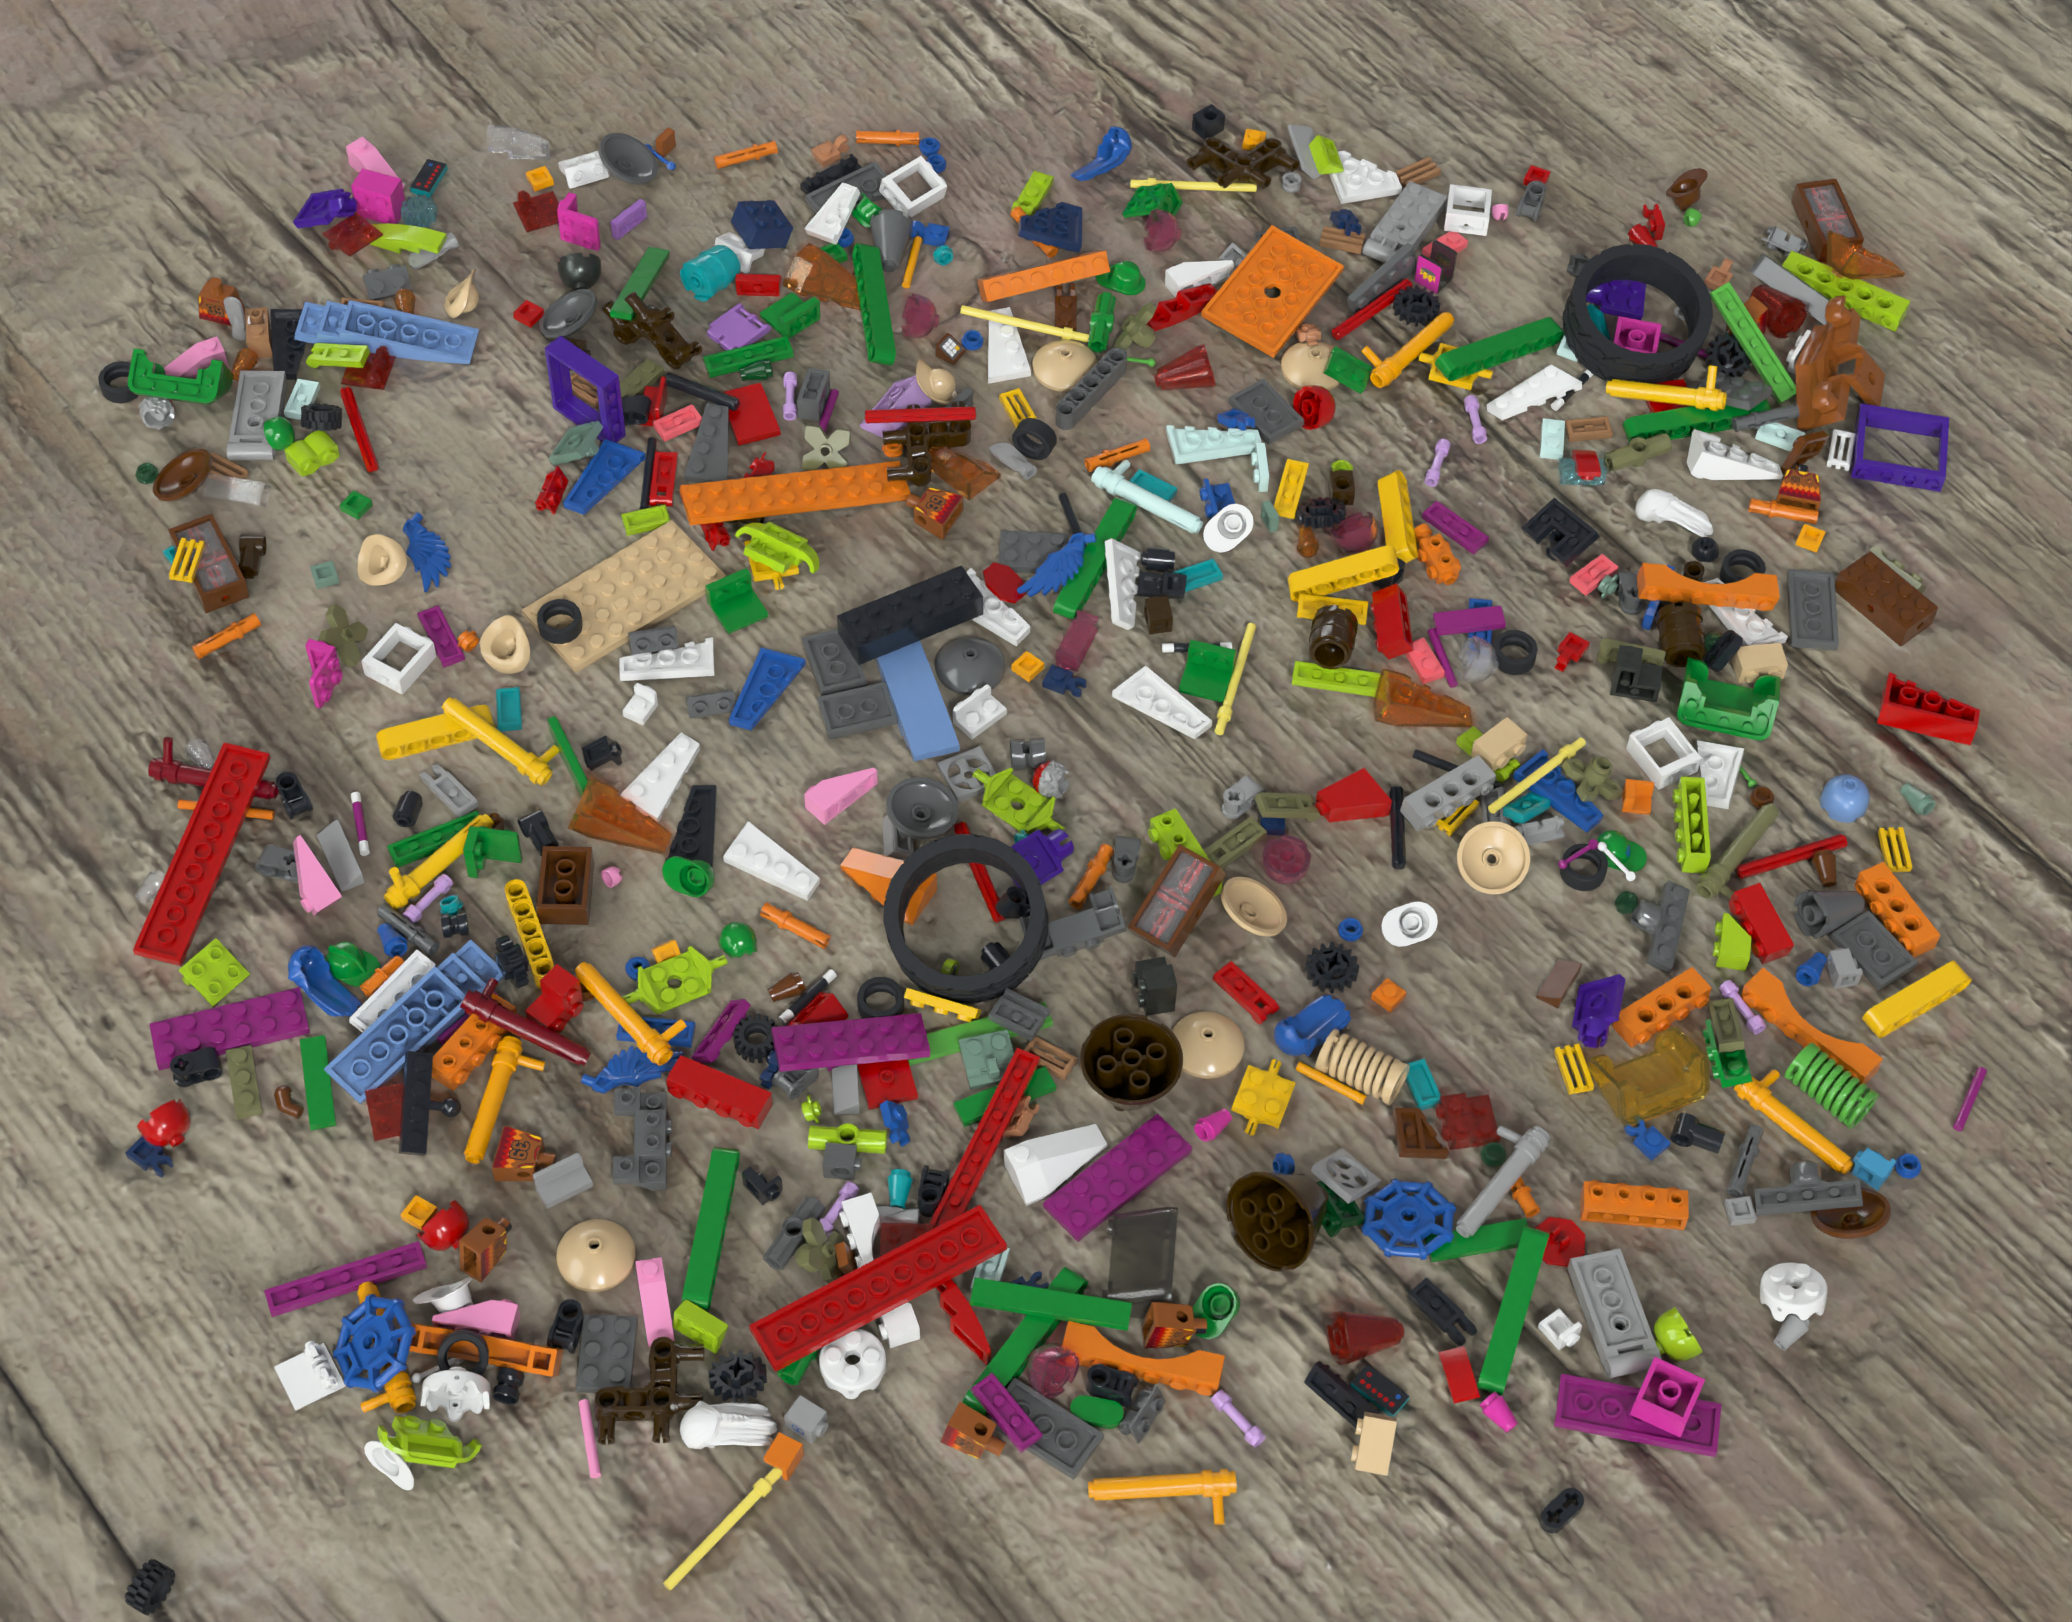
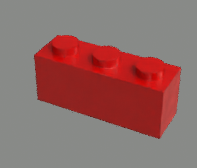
[1371,584,1414,660]
[1728,883,1794,965]

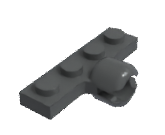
[1630,880,1690,973]
[1754,1160,1863,1216]

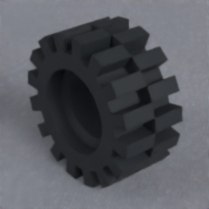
[301,404,342,431]
[734,1014,778,1063]
[125,1559,175,1615]

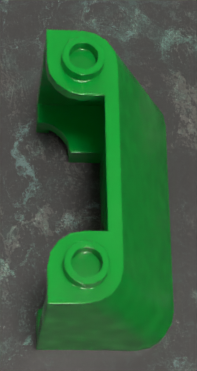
[128,348,234,405]
[1677,658,1781,740]

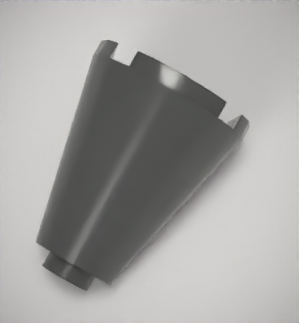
[870,209,913,272]
[1794,890,1865,939]

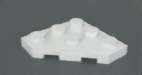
[1329,151,1402,204]

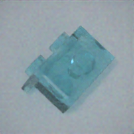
[1558,458,1607,486]

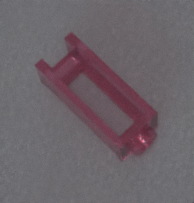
[1056,610,1099,672]

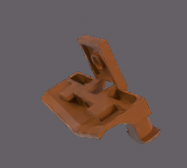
[1795,295,1885,430]

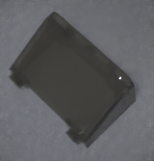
[1102,1206,1178,1319]

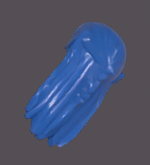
[1071,126,1132,181]
[288,945,362,1017]
[1274,995,1351,1057]

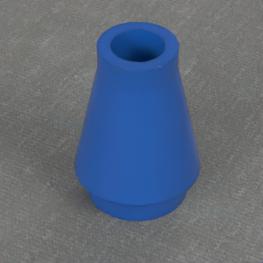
[377,923,408,958]
[1796,952,1827,987]

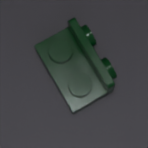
[1316,1181,1365,1238]

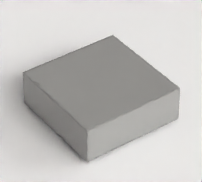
[1723,1196,1757,1226]

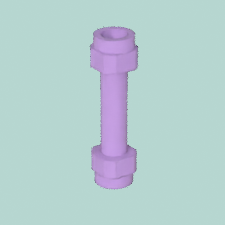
[783,372,797,421]
[1464,395,1487,444]
[1424,439,1451,487]
[402,874,453,924]
[1719,980,1766,1035]
[818,1181,859,1234]
[1211,1390,1266,1448]

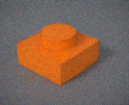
[1371,978,1407,1013]

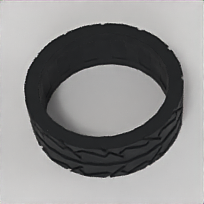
[1563,244,1713,384]
[883,834,1049,1003]

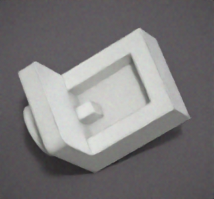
[1538,1309,1582,1350]

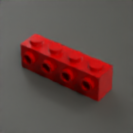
[666,1055,773,1130]

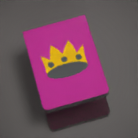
[1414,240,1458,294]

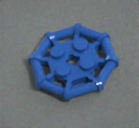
[1361,1178,1456,1260]
[333,1294,416,1393]

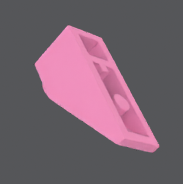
[346,136,405,189]
[164,336,229,379]
[804,768,878,825]
[293,835,342,916]
[635,1257,675,1347]
[432,1299,521,1340]

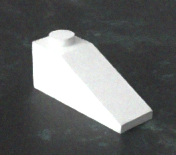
[1165,260,1234,297]

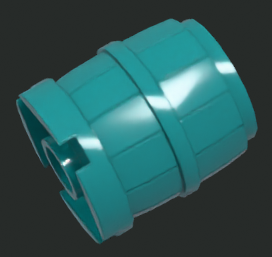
[680,245,741,302]

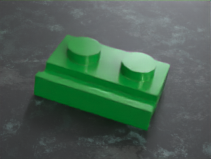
[1323,346,1372,394]

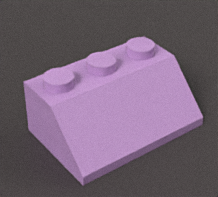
[860,375,932,438]

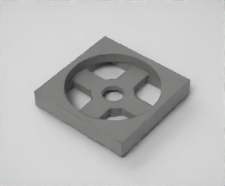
[937,746,996,803]
[1310,1148,1381,1204]

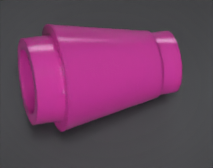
[1194,1108,1232,1142]
[1479,1392,1518,1433]

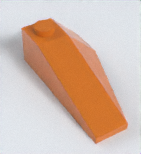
[840,848,937,926]

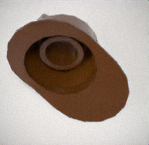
[1666,168,1708,211]

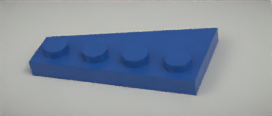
[563,439,646,515]
[729,647,806,731]
[1513,749,1604,833]

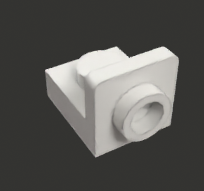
[622,683,658,725]

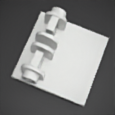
[274,1341,346,1411]

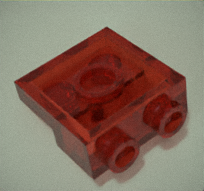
[1435,1093,1501,1150]

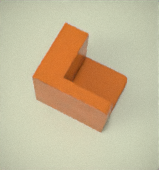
[1622,779,1654,815]
[764,1432,804,1481]

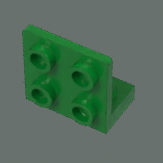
[1122,183,1183,231]
[760,292,821,339]
[705,568,768,634]
[1178,640,1236,702]
[463,826,523,879]
[1702,1019,1752,1088]

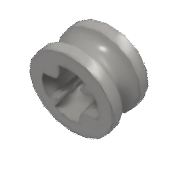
[1282,172,1301,193]

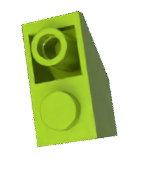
[1712,913,1751,971]

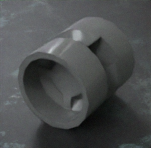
[1010,737,1046,770]

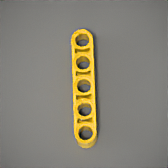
[1378,470,1418,564]
[1287,546,1399,602]
[376,705,496,760]
[504,879,554,989]
[1862,960,1972,1038]

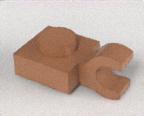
[811,134,850,167]
[1704,258,1734,290]
[1296,324,1321,346]
[1004,1096,1039,1138]

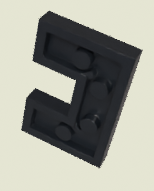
[1521,498,1600,567]

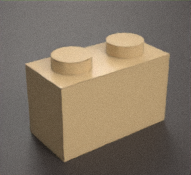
[1732,643,1788,683]
[1471,717,1528,772]
[1351,1412,1397,1476]

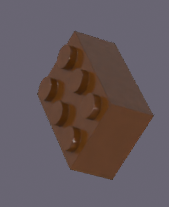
[536,846,595,925]

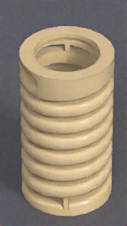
[1315,1028,1410,1106]

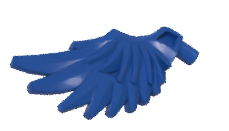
[402,512,451,592]
[1017,533,1097,597]
[581,1046,683,1094]

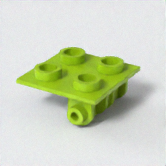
[178,938,250,1007]

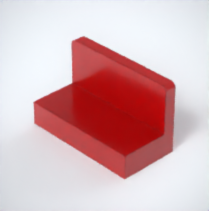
[735,273,781,297]
[643,377,668,426]
[787,993,848,1026]

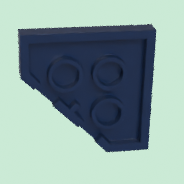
[1018,202,1082,253]

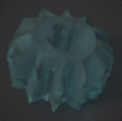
[400,194,438,227]

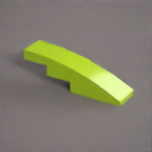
[360,223,447,254]

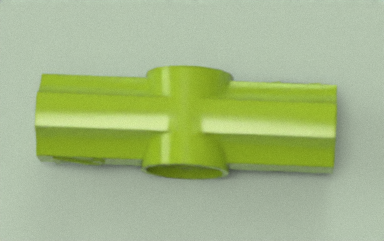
[808,1123,887,1154]

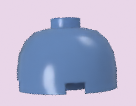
[1820,774,1870,823]

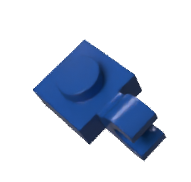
[911,221,950,247]

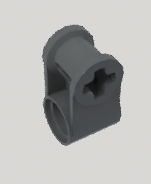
[1516,181,1546,222]
[1616,572,1642,615]
[1113,835,1141,883]
[255,844,298,882]
[772,1068,819,1100]

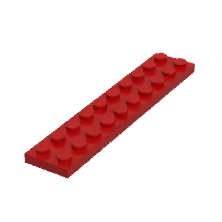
[133,742,271,966]
[749,1205,1007,1372]

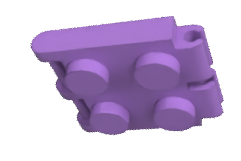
[707,303,771,351]

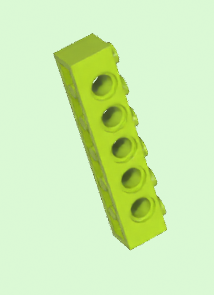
[1782,251,1910,332]

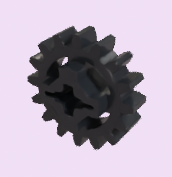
[1393,285,1440,327]
[1705,332,1752,377]
[1296,497,1346,529]
[495,935,529,989]
[1305,942,1359,994]
[708,1350,767,1403]

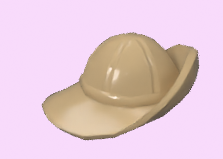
[444,269,479,318]
[916,359,957,406]
[358,534,407,586]
[480,615,530,674]

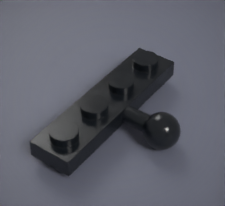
[398,1051,461,1156]

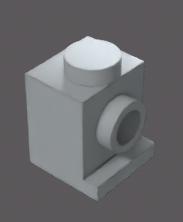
[1825,948,1863,989]

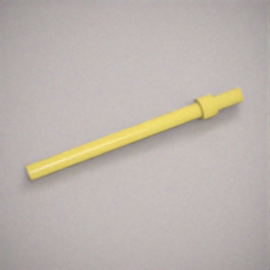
[1130,178,1257,192]
[960,305,1089,343]
[1214,623,1256,735]
[1488,737,1586,814]
[663,1467,782,1591]

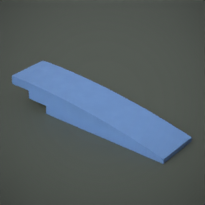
[295,300,479,364]
[875,641,960,762]
[324,940,504,1105]

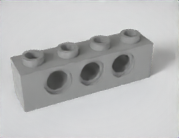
[1400,755,1496,831]

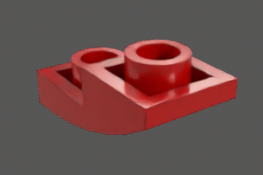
[1572,450,1601,480]
[1439,1346,1480,1404]

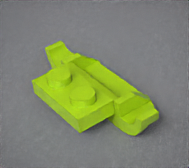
[735,522,819,574]
[377,1415,482,1468]

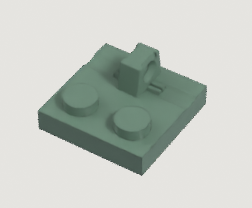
[548,421,603,465]
[958,1029,1014,1090]

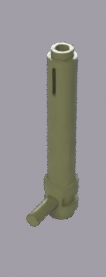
[1696,803,1778,900]

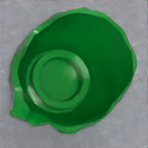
[718,921,757,958]

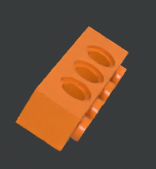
[1854,861,1940,957]
[1612,967,1712,1048]

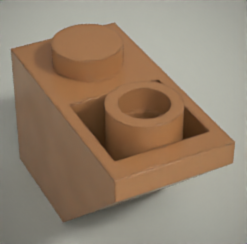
[245,307,272,359]

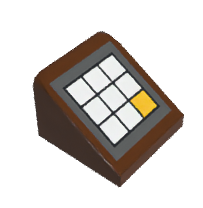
[936,333,966,365]

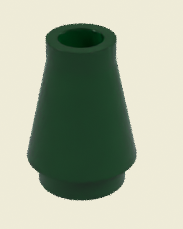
[740,359,774,381]

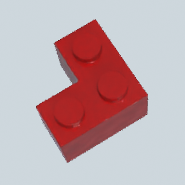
[525,964,584,1034]

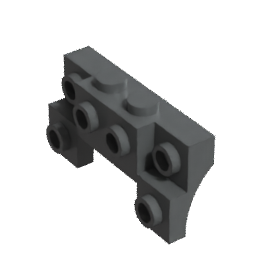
[1019,887,1127,961]
[613,1088,672,1190]

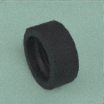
[98,361,139,404]
[1012,418,1057,460]
[1719,549,1766,584]
[537,599,583,644]
[1492,630,1538,675]
[1560,843,1608,891]
[857,977,904,1019]
[437,1330,489,1375]

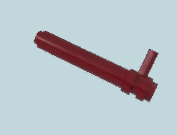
[148,737,278,800]
[460,978,591,1066]

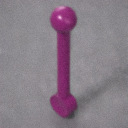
[1558,839,1598,869]

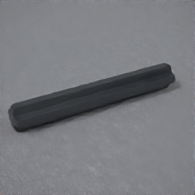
[666,373,740,411]
[1389,786,1406,870]

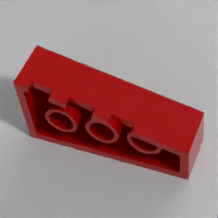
[1877,672,1980,746]

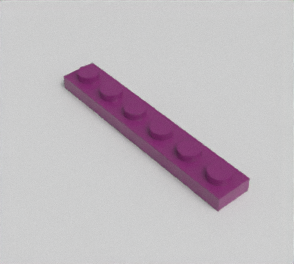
[264,1241,427,1317]

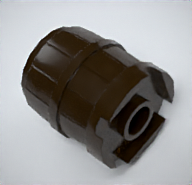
[1656,602,1706,667]
[1309,605,1358,670]

